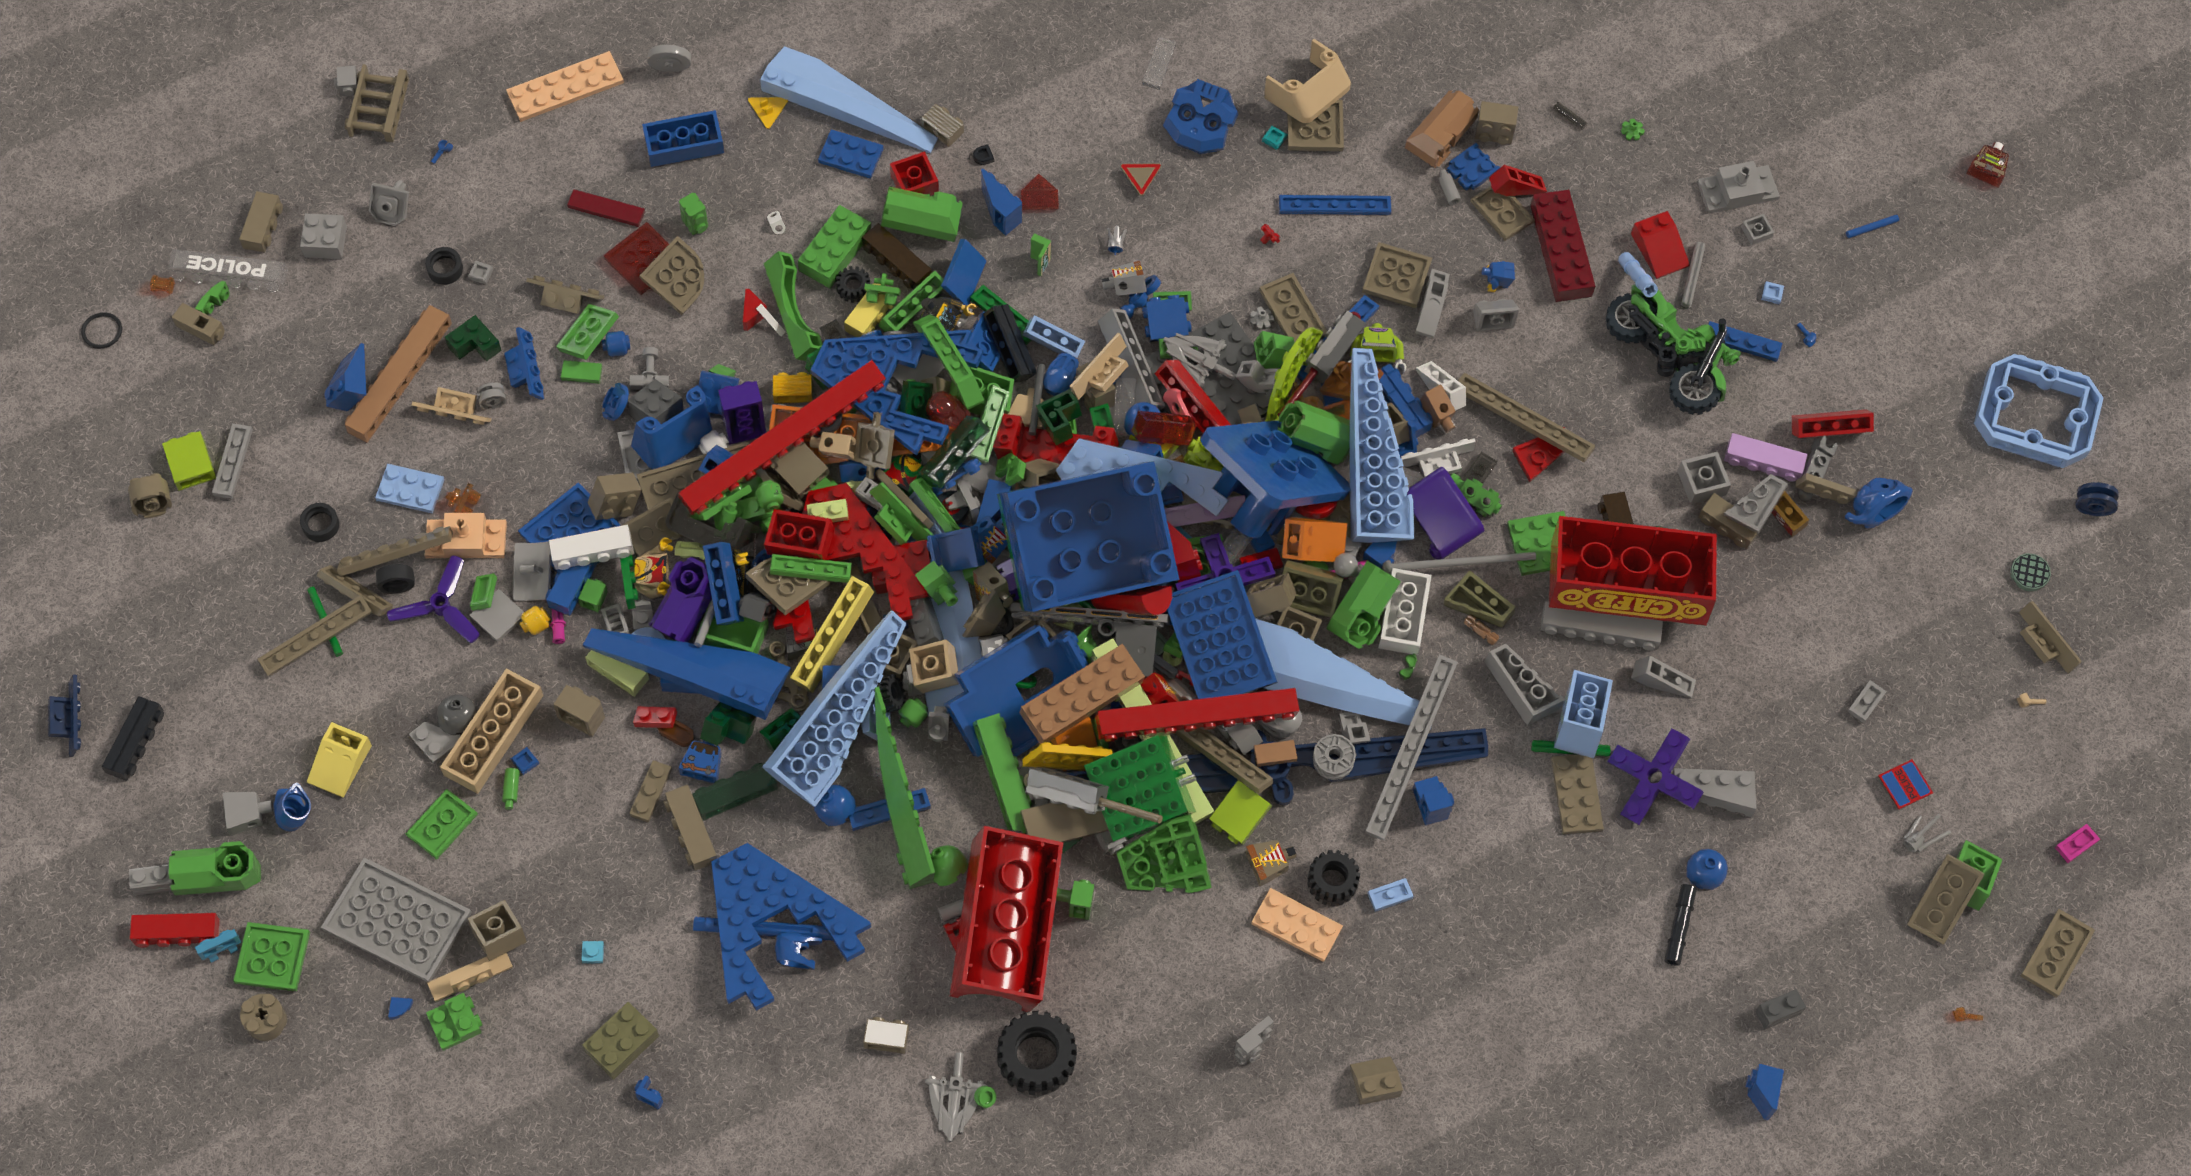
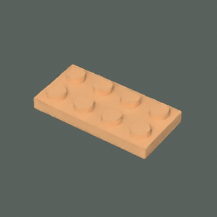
[1251,888,1343,962]

